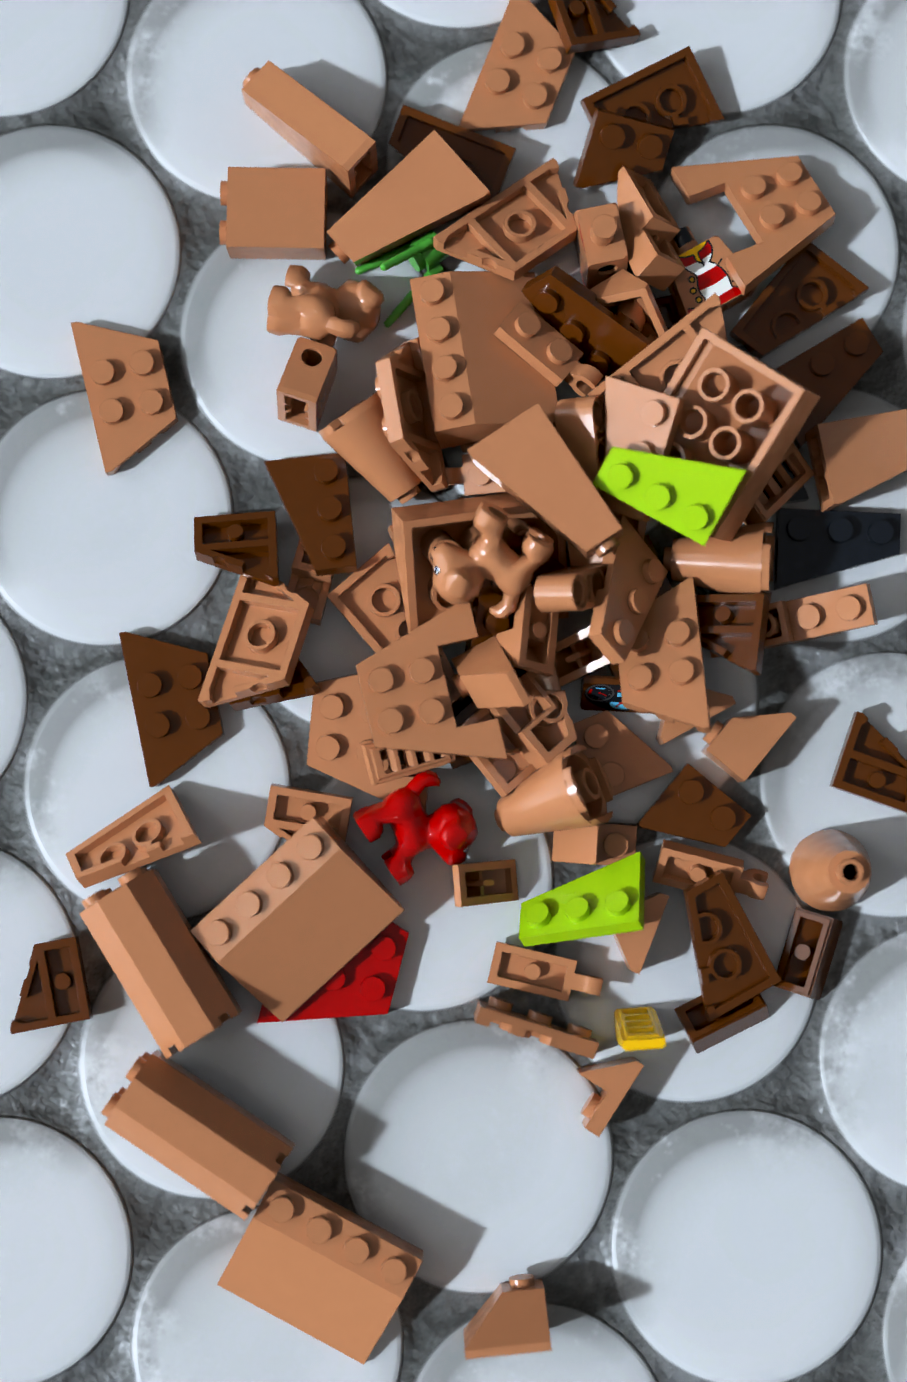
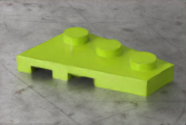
[593,446,747,546]
[519,851,645,947]

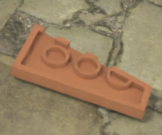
[327,543,462,705]

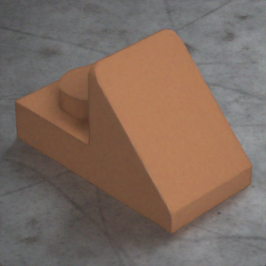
[496,586,559,677]
[552,822,637,865]
[576,1057,644,1137]

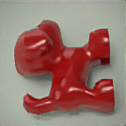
[353,770,478,886]

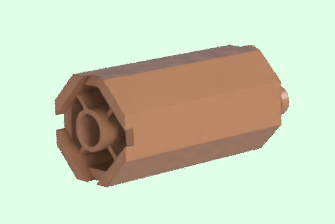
[80,866,242,1059]
[101,1050,295,1220]

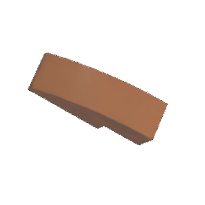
[617,166,685,292]

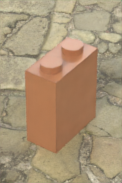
[219,167,328,260]

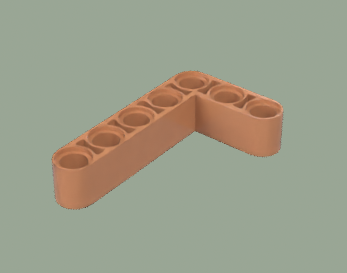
[534,395,619,613]

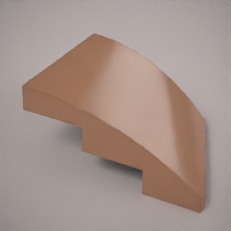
[458,655,577,797]

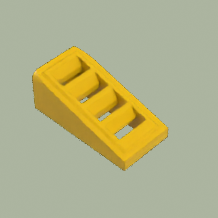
[614,1006,666,1051]

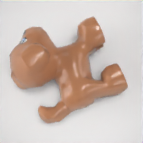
[267,265,385,343]
[430,500,554,618]

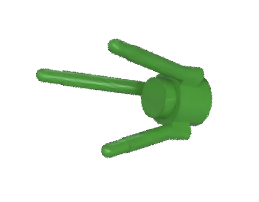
[355,230,448,328]

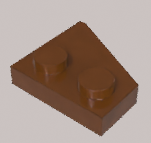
[548,0,641,54]

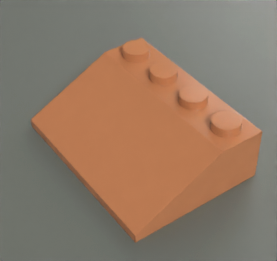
[410,271,558,449]
[663,327,820,542]
[391,493,569,633]
[190,817,405,1022]
[217,1172,423,1365]

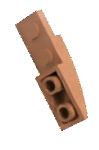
[710,583,878,658]

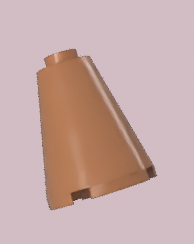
[318,391,422,504]
[663,522,775,603]
[494,744,613,837]
[788,829,872,912]

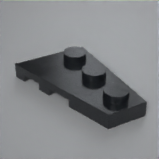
[774,508,901,590]

